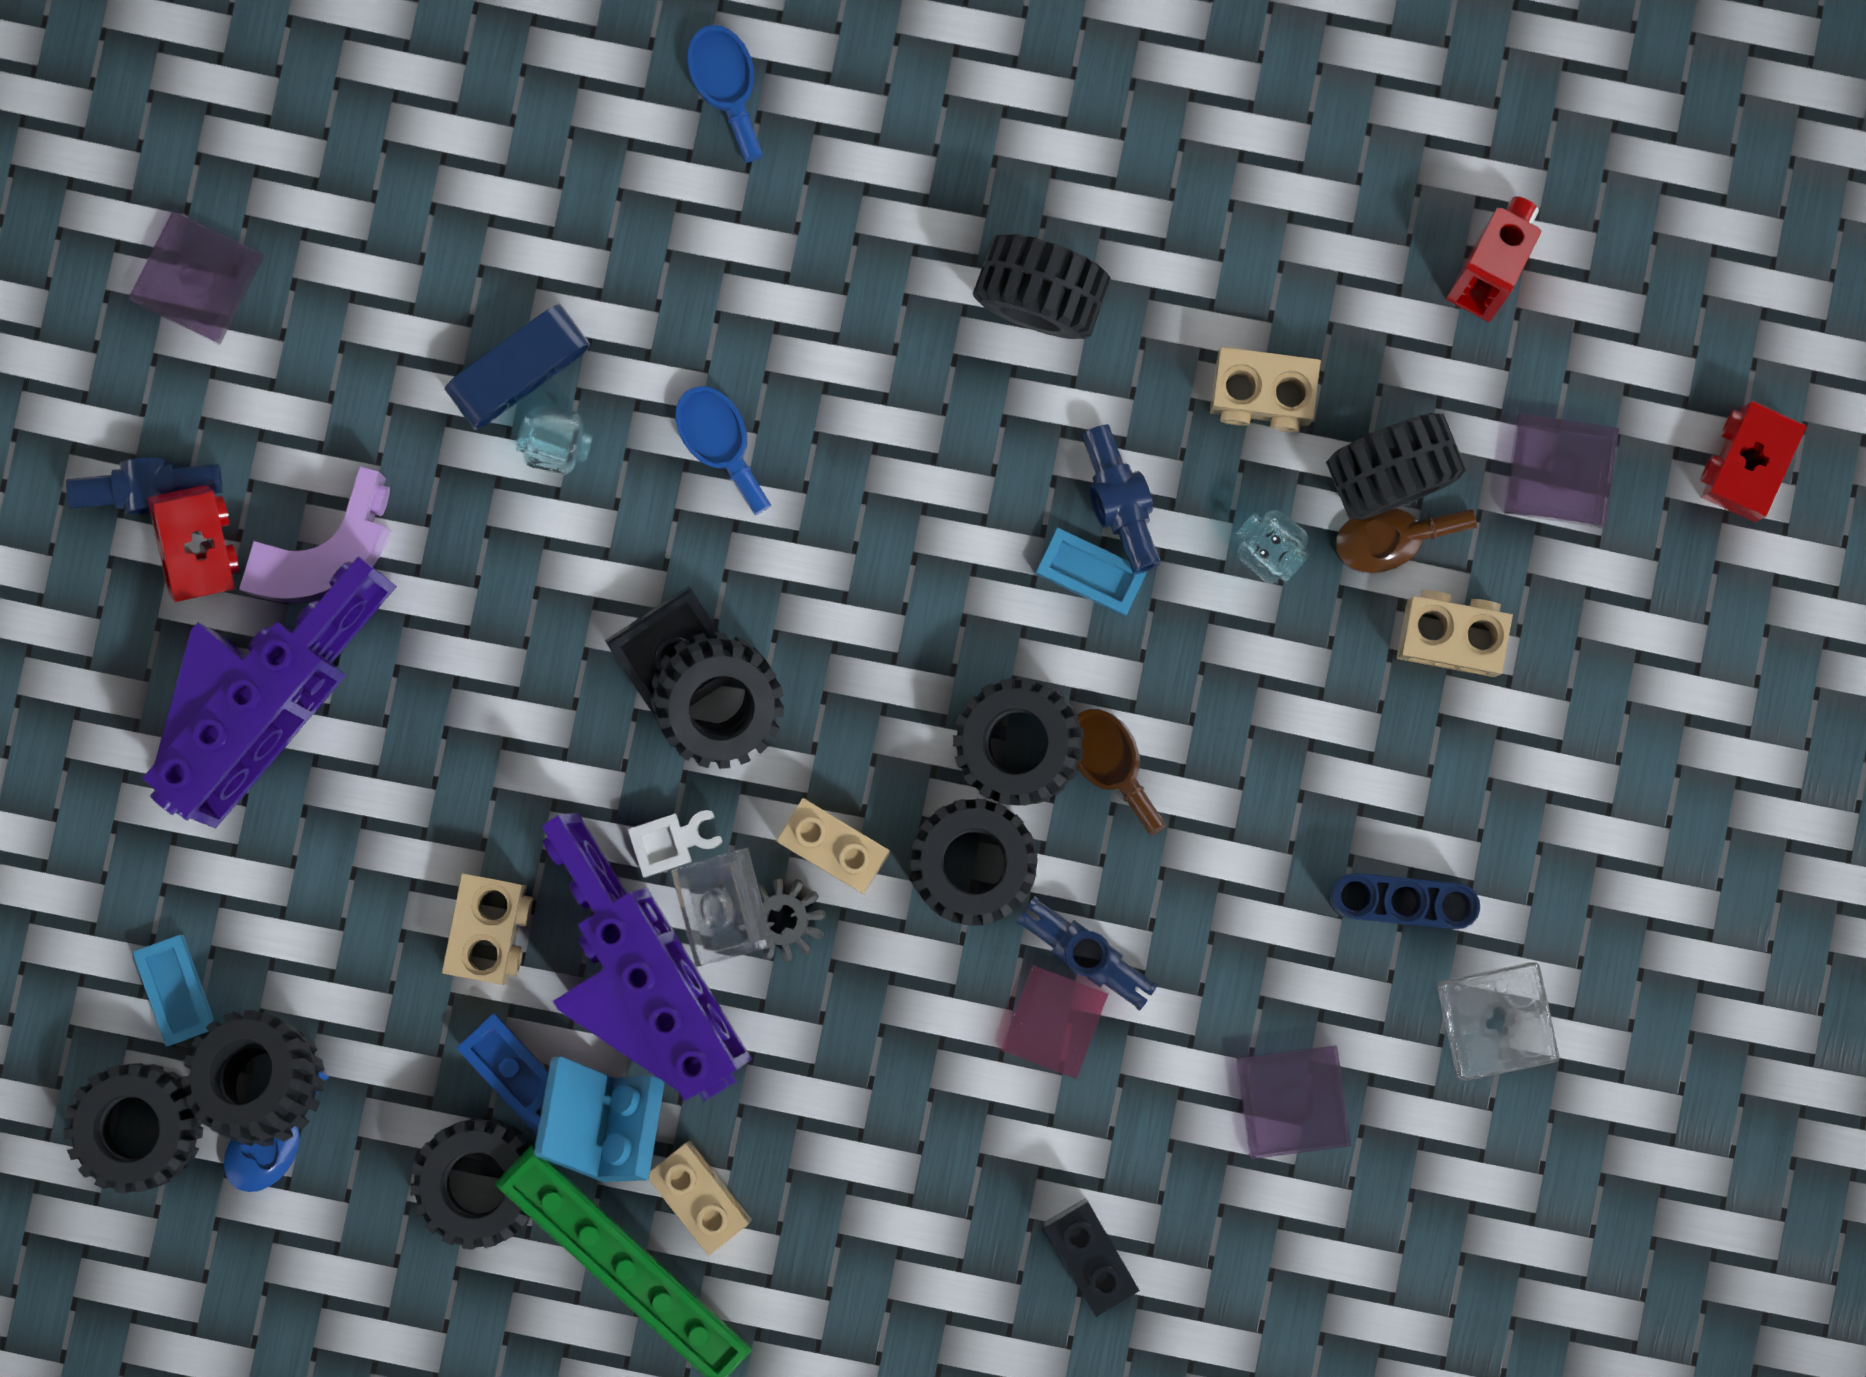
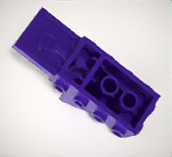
[142,556,397,829]
[541,813,753,1102]

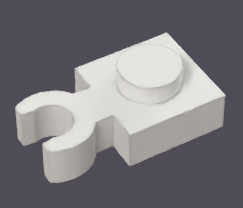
[628,810,723,878]

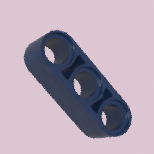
[444,304,590,430]
[1328,873,1480,930]

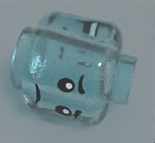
[516,404,592,475]
[1235,509,1312,583]

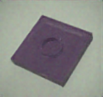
[128,211,264,345]
[1504,413,1619,528]
[1236,1045,1351,1159]

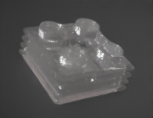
[1437,962,1560,1081]

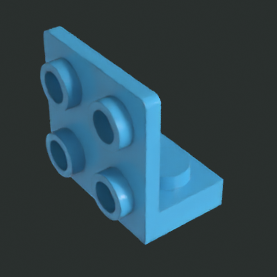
[535,1057,665,1182]

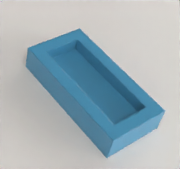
[1036,527,1147,617]
[132,935,214,1047]

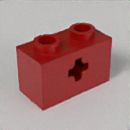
[1700,401,1807,522]
[147,485,240,602]

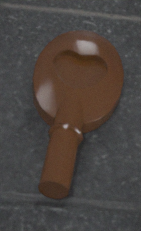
[1335,509,1477,574]
[1077,709,1166,836]

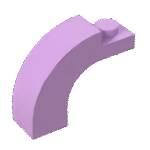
[239,466,391,603]

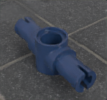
[1082,424,1161,575]
[66,458,223,515]
[1016,896,1158,1011]

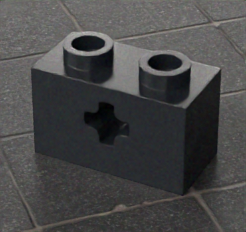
[1042,1198,1140,1317]

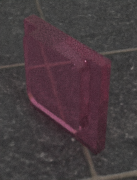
[1001,965,1108,1079]

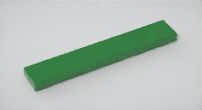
[496,1145,752,1377]

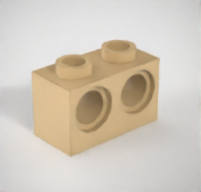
[1210,347,1321,432]
[1396,590,1513,678]
[777,798,890,895]
[442,873,533,985]
[649,1140,752,1256]

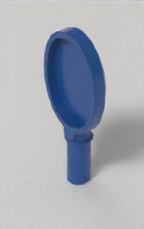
[687,25,763,163]
[675,386,771,516]
[224,1071,329,1192]

